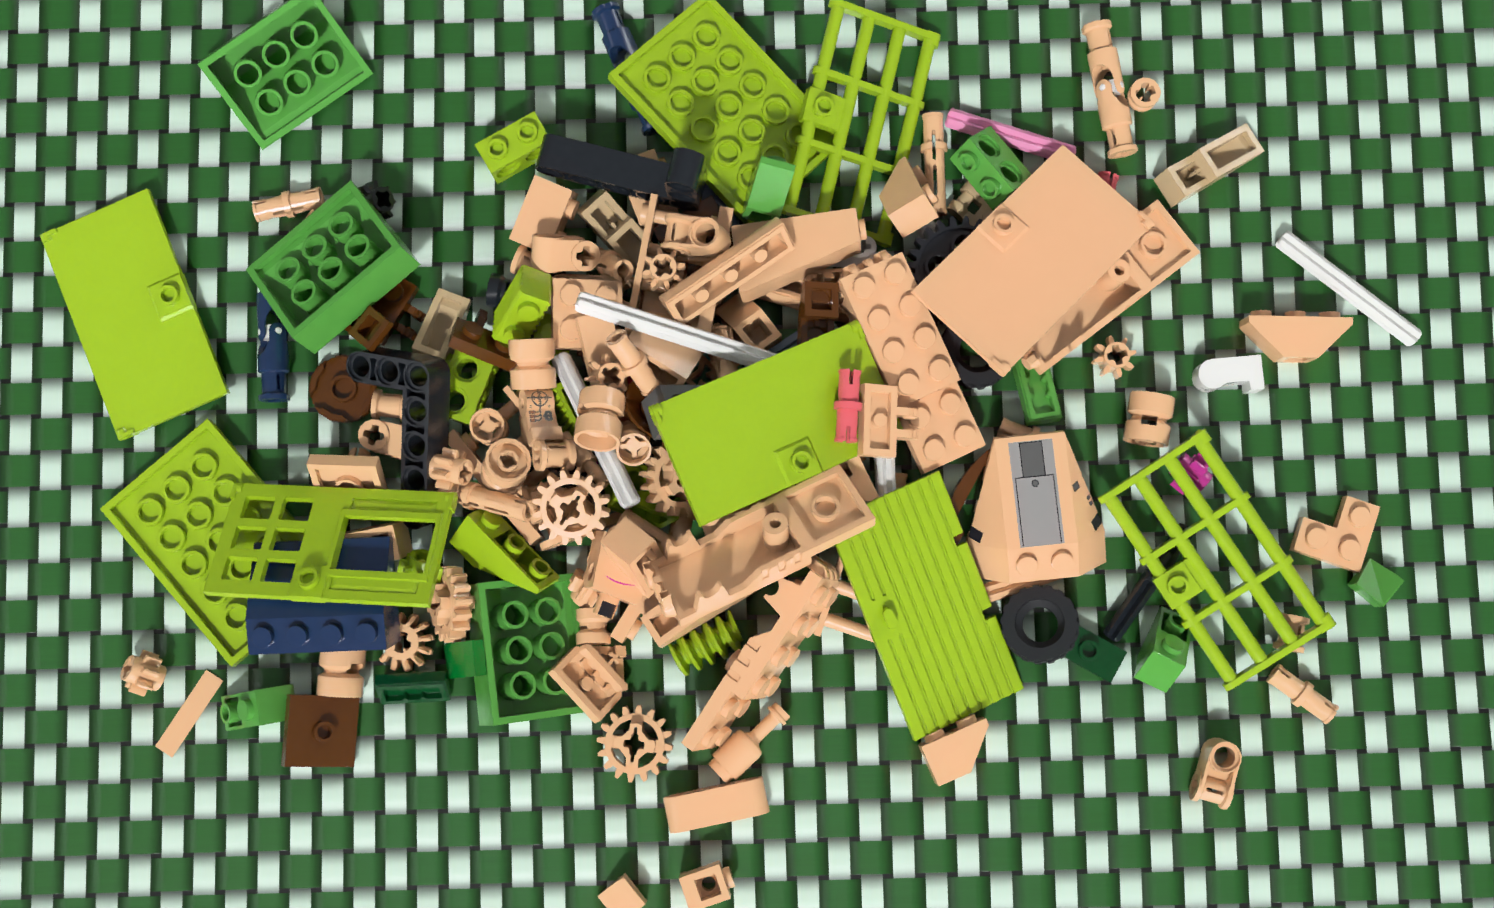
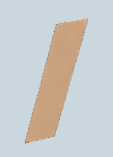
[155,670,223,757]

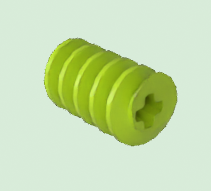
[668,610,743,676]

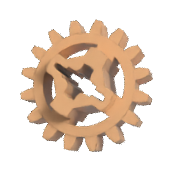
[639,441,692,516]
[532,467,611,545]
[427,566,475,643]
[597,705,673,783]

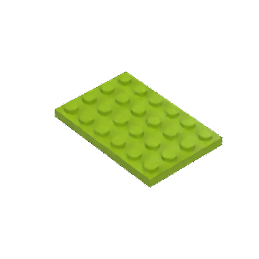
[608,0,834,224]
[100,418,304,667]

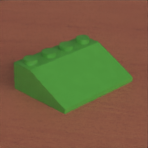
[197,0,373,150]
[246,180,421,354]
[469,573,583,726]

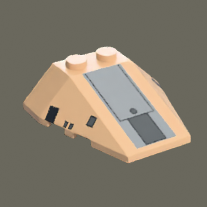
[966,430,1106,584]

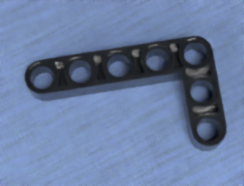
[535,134,707,211]
[346,347,451,530]

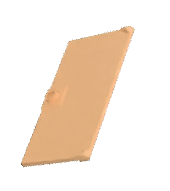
[911,145,1154,377]

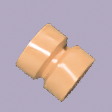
[508,338,557,390]
[573,385,626,452]
[1123,391,1175,448]
[480,438,532,495]
[316,650,367,698]

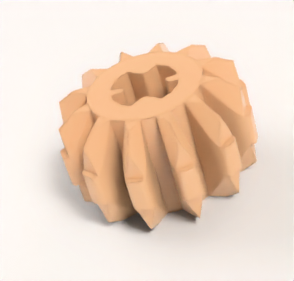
[379,612,435,672]

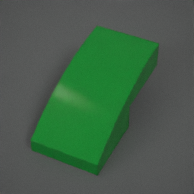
[444,639,487,679]

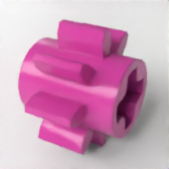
[1168,453,1213,495]

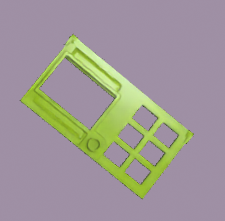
[203,483,458,608]

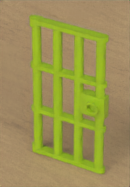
[781,0,941,248]
[1097,428,1336,691]

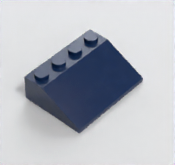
[246,536,401,655]

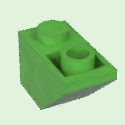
[741,156,796,222]
[1134,606,1191,693]
[220,684,295,731]

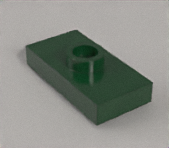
[1055,626,1127,683]
[374,671,452,705]

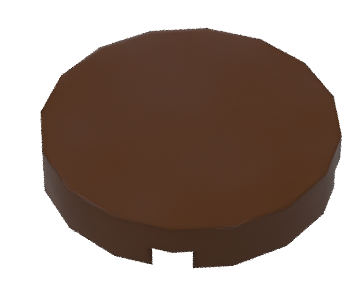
[309,355,380,424]

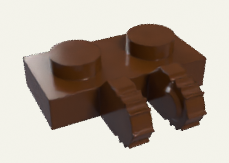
[372,279,426,346]
[448,308,516,372]

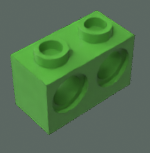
[950,126,1032,210]

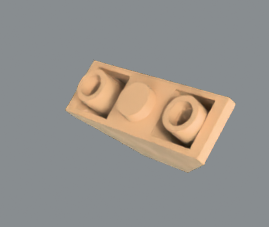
[1239,310,1353,363]

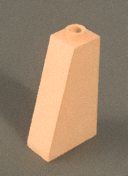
[731,208,867,303]

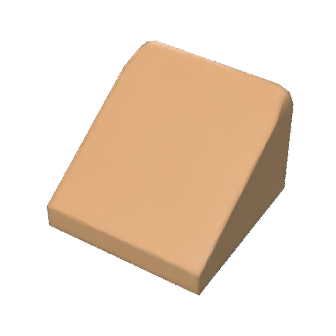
[598,873,647,908]

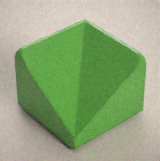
[1347,558,1404,607]

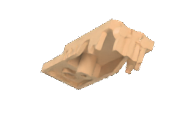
[1021,199,1200,376]
[837,250,986,475]
[642,464,875,627]
[681,555,841,752]

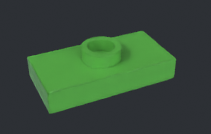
[1012,357,1062,426]

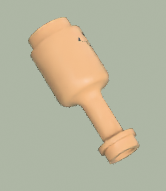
[708,702,790,784]

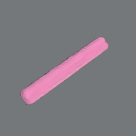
[945,108,1076,159]

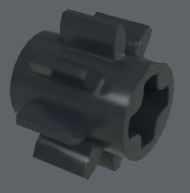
[358,180,396,219]

